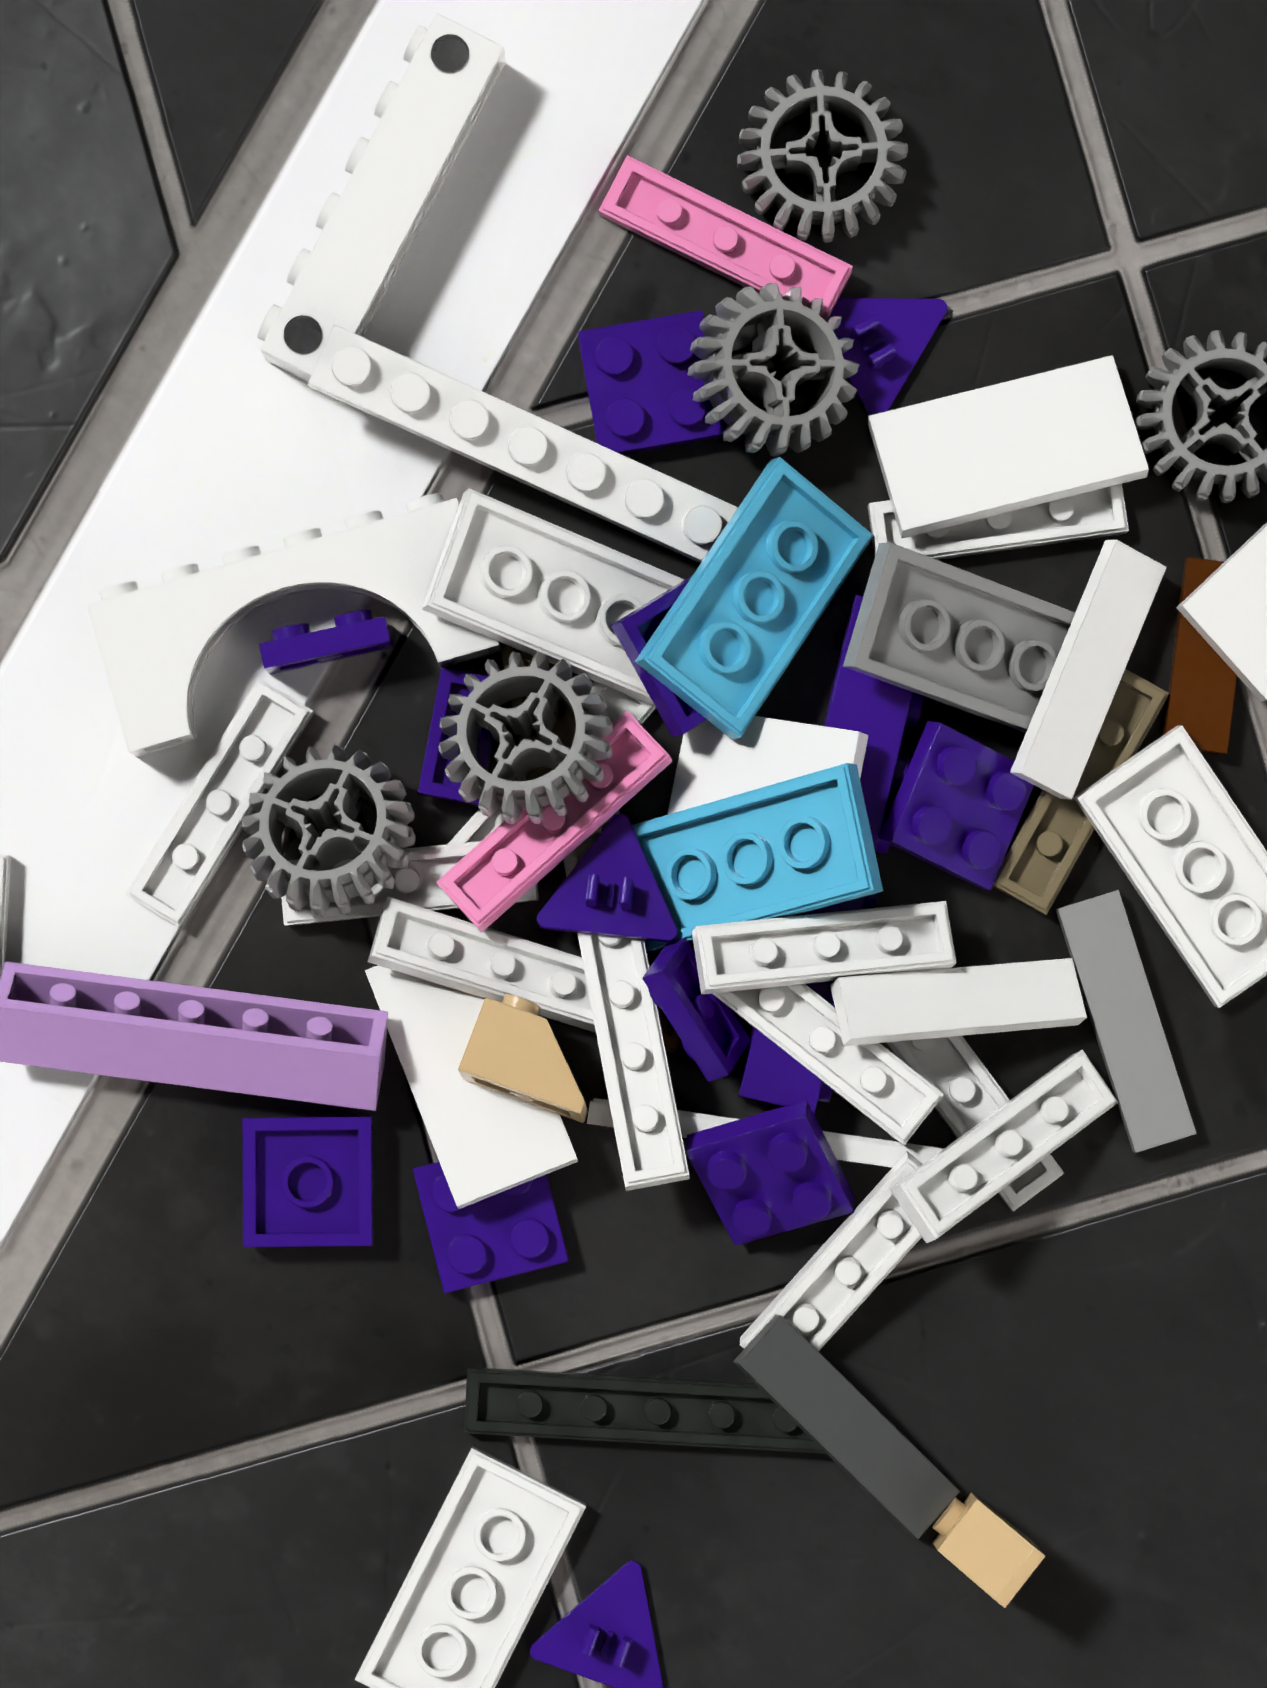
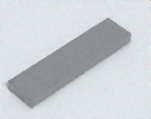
[1056,890,1197,1153]

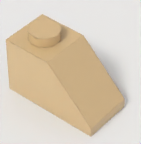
[458,994,588,1123]
[932,1492,1045,1608]

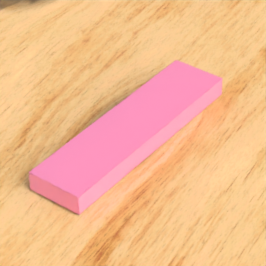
[599,155,853,321]
[436,711,672,933]

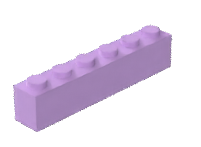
[0,961,388,1111]

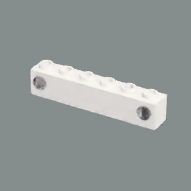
[257,12,506,382]

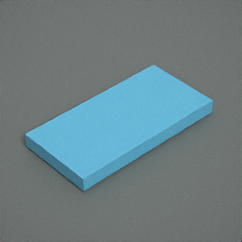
[635,457,874,739]
[631,763,883,952]

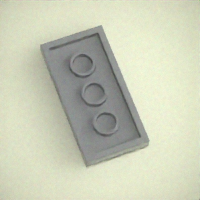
[843,542,1075,733]

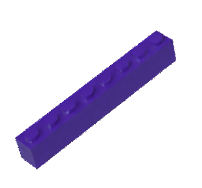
[737,595,924,1113]

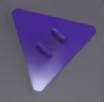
[828,298,947,416]
[537,814,678,943]
[530,1560,663,1688]

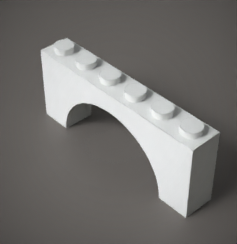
[87,493,501,757]

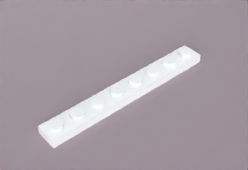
[307,324,738,563]

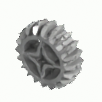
[737,69,908,243]
[687,283,860,457]
[1134,330,1267,503]
[438,651,613,825]
[242,744,415,918]

